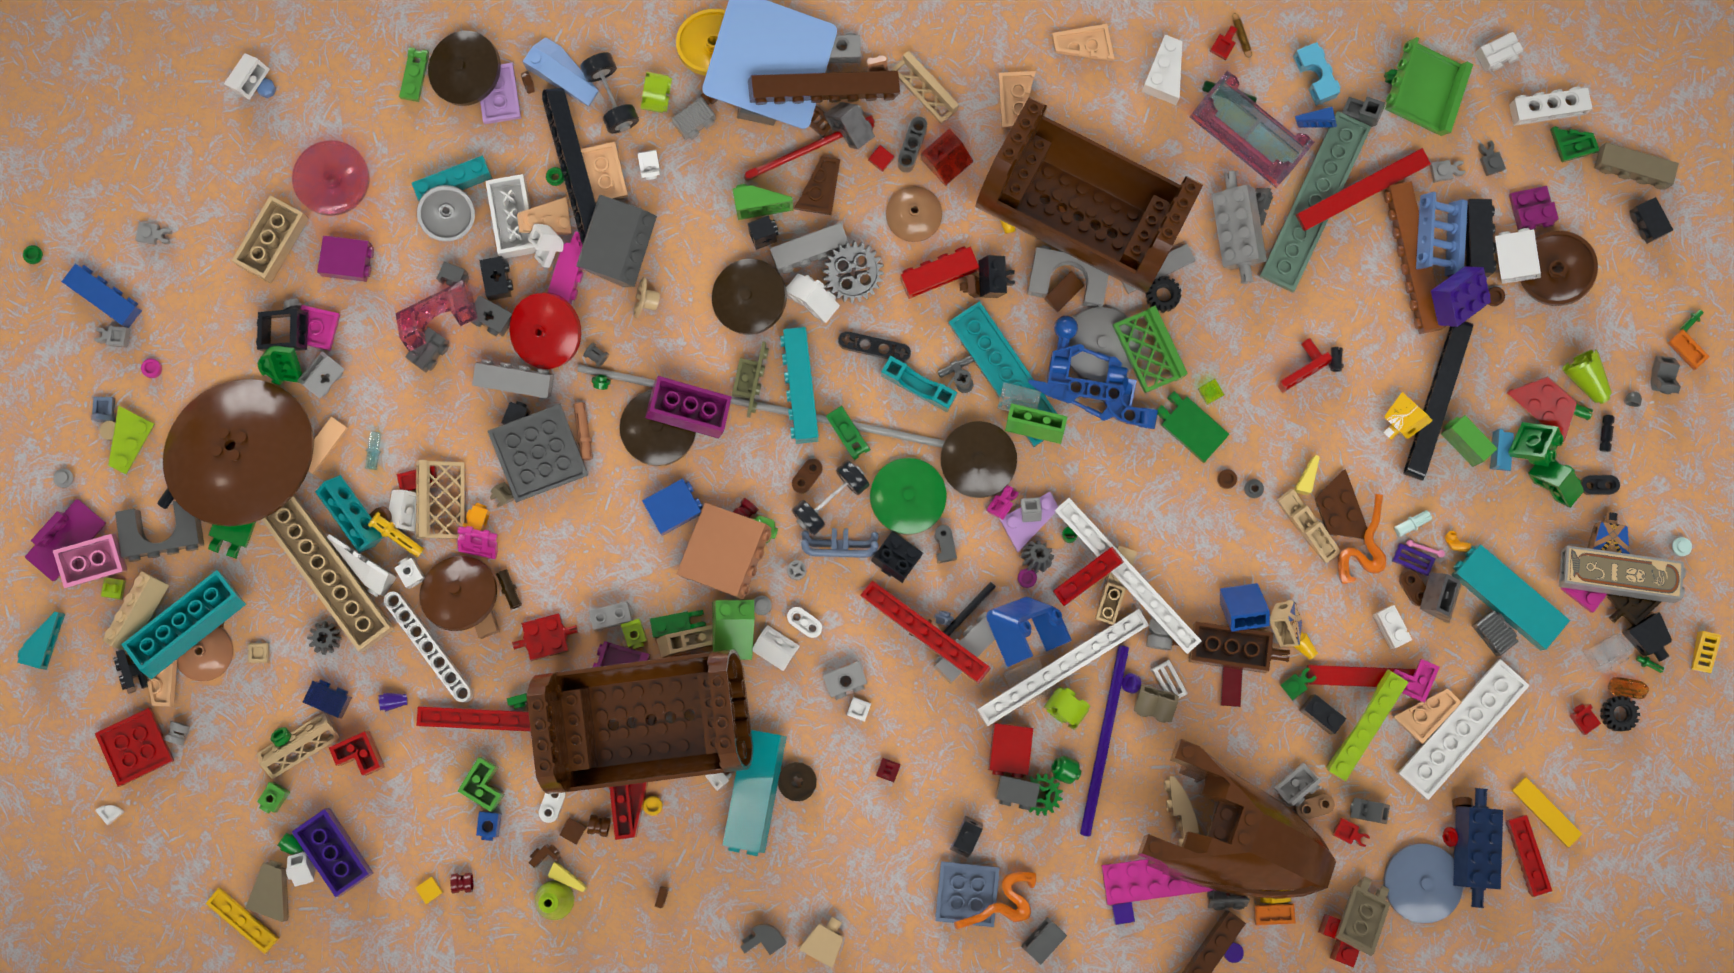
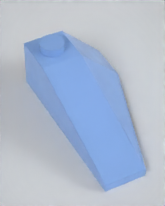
[523,37,599,107]

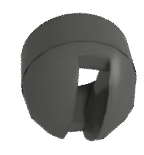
[1625,392,1642,407]

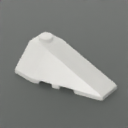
[327,534,397,597]

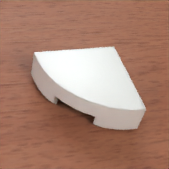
[95,805,125,825]

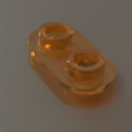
[1608,677,1649,699]

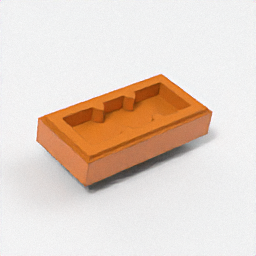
[1668,329,1710,370]
[1254,903,1296,925]

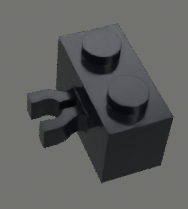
[978,255,1015,298]

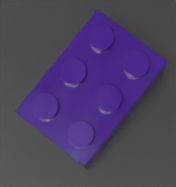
[1431,267,1491,327]

